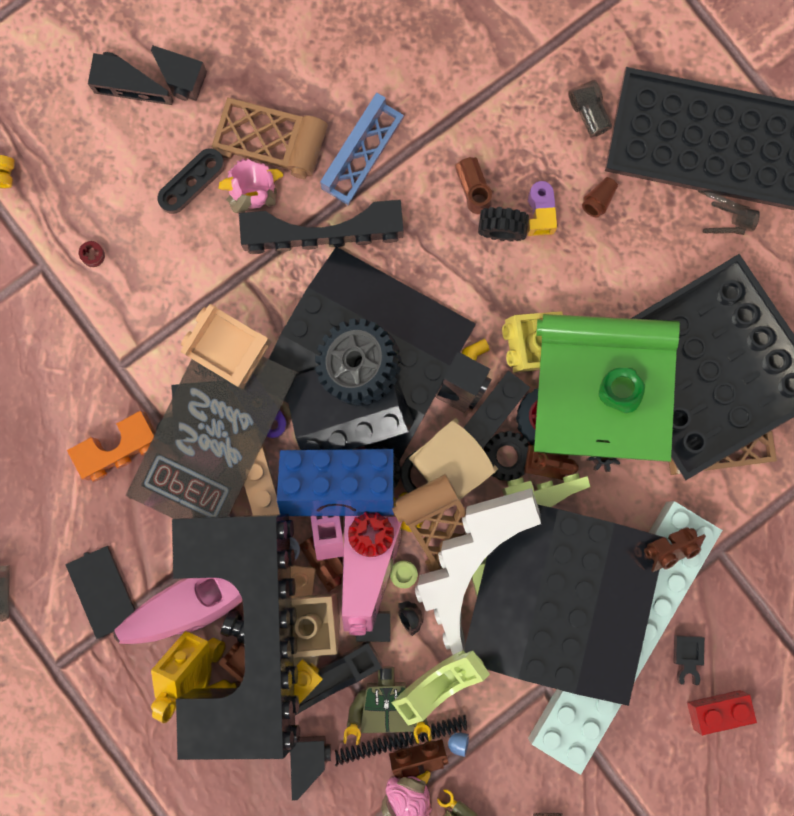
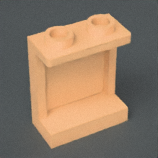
[181,304,272,389]

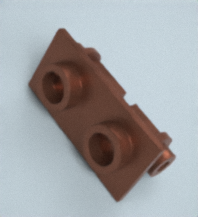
[524,445,579,480]
[644,527,706,572]
[299,536,343,592]
[389,739,449,779]

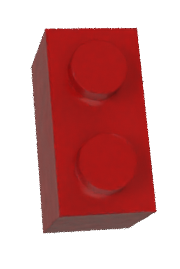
[687,690,757,736]

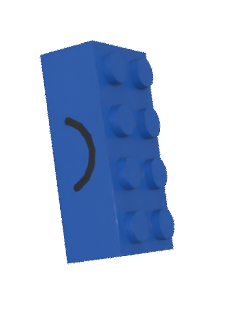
[277,449,394,516]

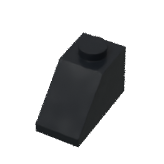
[151,45,207,101]
[290,736,331,801]

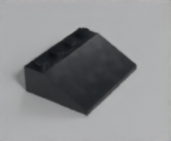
[284,357,414,450]

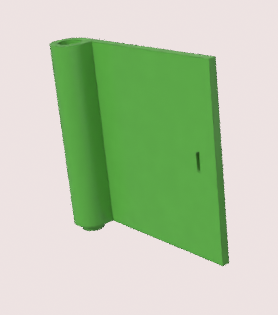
[534,314,680,462]

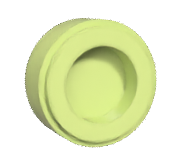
[390,560,418,588]

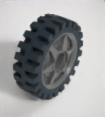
[315,319,402,405]

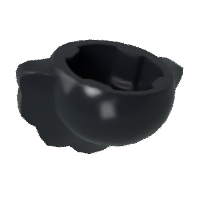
[398,601,423,636]

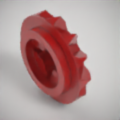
[348,512,394,557]

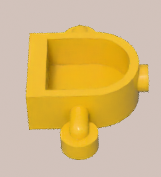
[151,631,225,724]

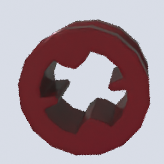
[78,241,105,267]

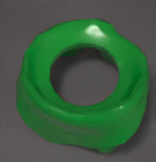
[599,368,645,413]

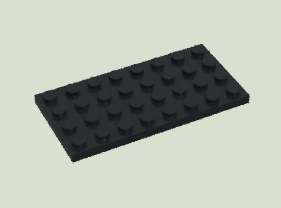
[605,67,794,210]

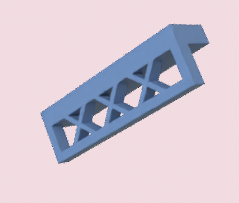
[320,92,404,206]

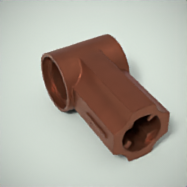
[455,157,492,214]

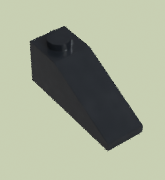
[88,52,173,105]

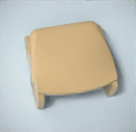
[409,418,498,508]

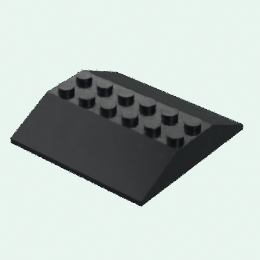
[259,247,476,461]
[630,254,794,481]
[464,504,667,706]

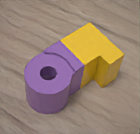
[527,181,557,236]

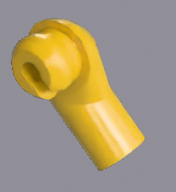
[462,338,490,361]

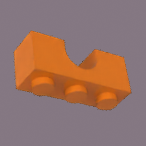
[67,411,161,482]

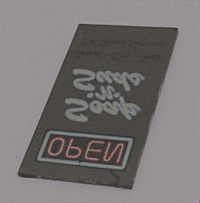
[125,357,297,519]

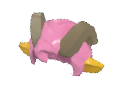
[218,158,283,213]
[381,771,432,816]

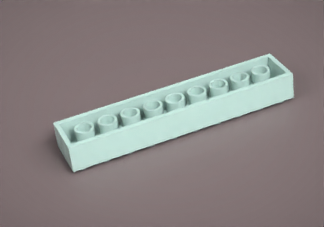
[528,501,723,775]

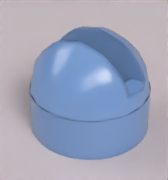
[448,732,469,757]

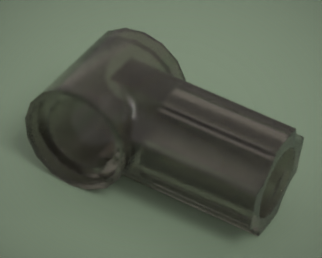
[568,80,612,138]

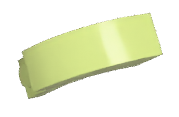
[391,650,490,726]

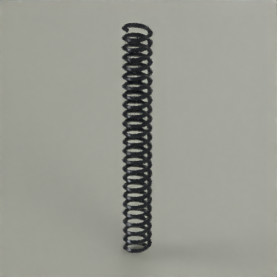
[335,715,467,767]

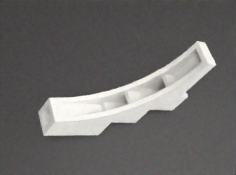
[415,488,541,655]

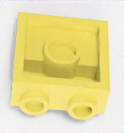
[502,311,563,373]

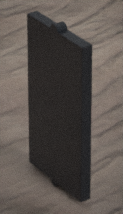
[65,546,135,639]

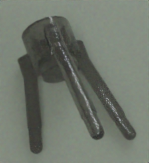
[698,191,760,235]

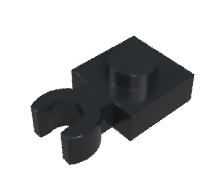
[674,635,705,685]

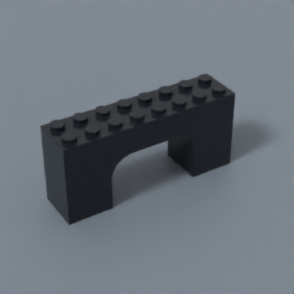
[172,514,300,760]

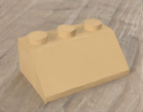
[292,593,340,658]

